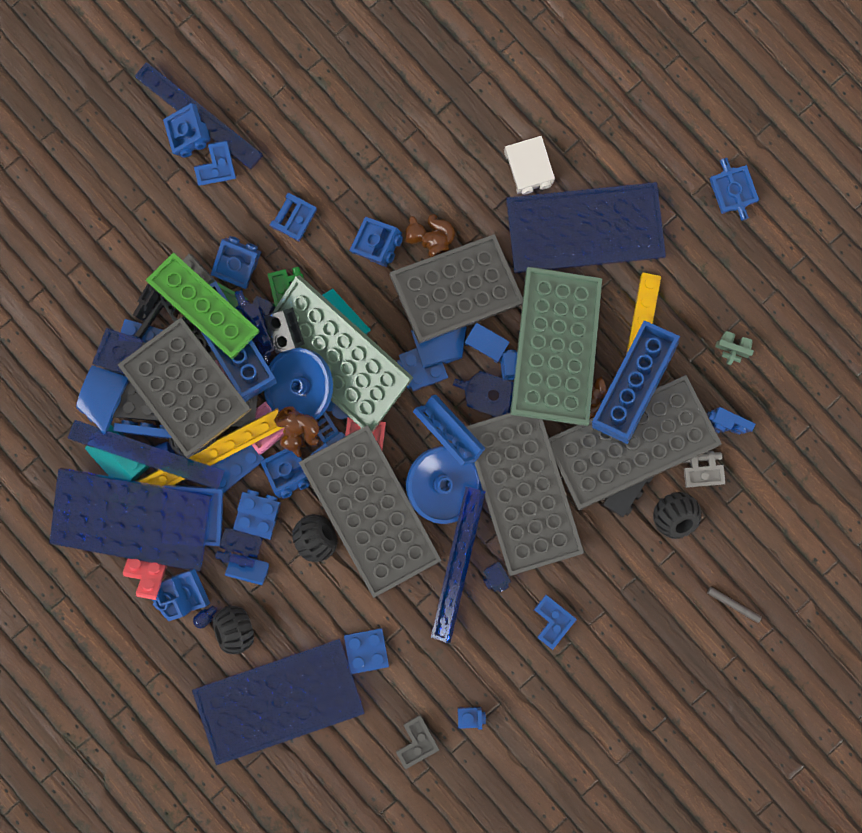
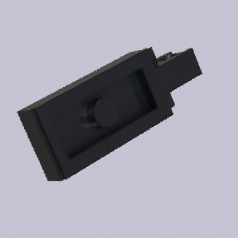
[133,284,160,321]

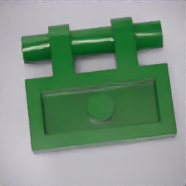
[268,267,304,308]

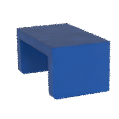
[464,323,509,363]

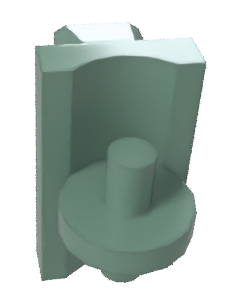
[715,331,754,365]

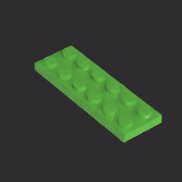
[146,252,259,359]

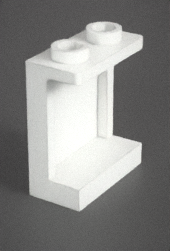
[504,136,555,195]

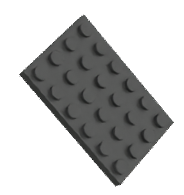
[389,234,523,344]
[118,318,251,458]

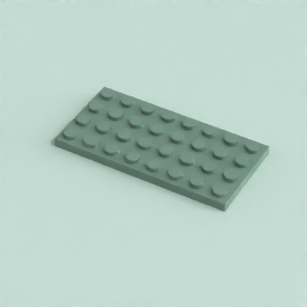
[510,267,602,426]
[259,275,413,433]

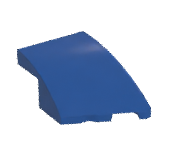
[411,326,466,368]
[76,365,129,434]
[151,569,210,621]

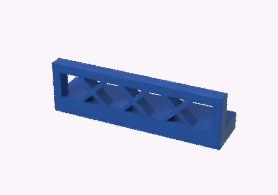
[413,395,485,466]

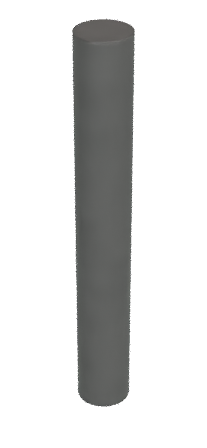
[707,587,762,623]

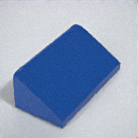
[225,554,269,585]

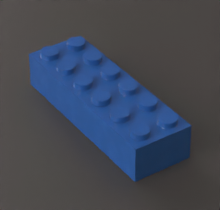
[201,281,277,402]
[592,320,680,444]

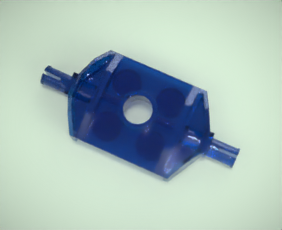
[234,290,275,367]
[452,371,514,417]

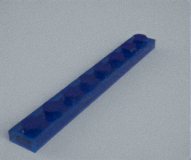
[135,62,263,170]
[68,420,225,490]
[431,486,486,643]

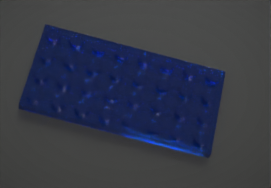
[506,182,666,274]
[49,468,212,571]
[192,639,365,765]

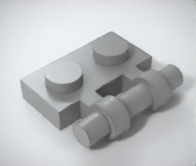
[683,451,725,488]

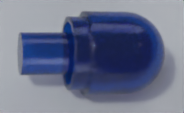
[193,605,218,629]

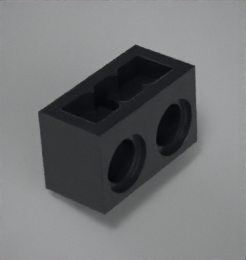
[264,307,305,353]

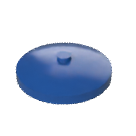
[264,348,333,420]
[406,446,482,524]

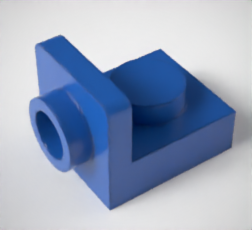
[458,707,486,730]

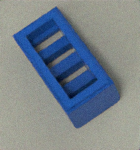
[318,411,339,444]

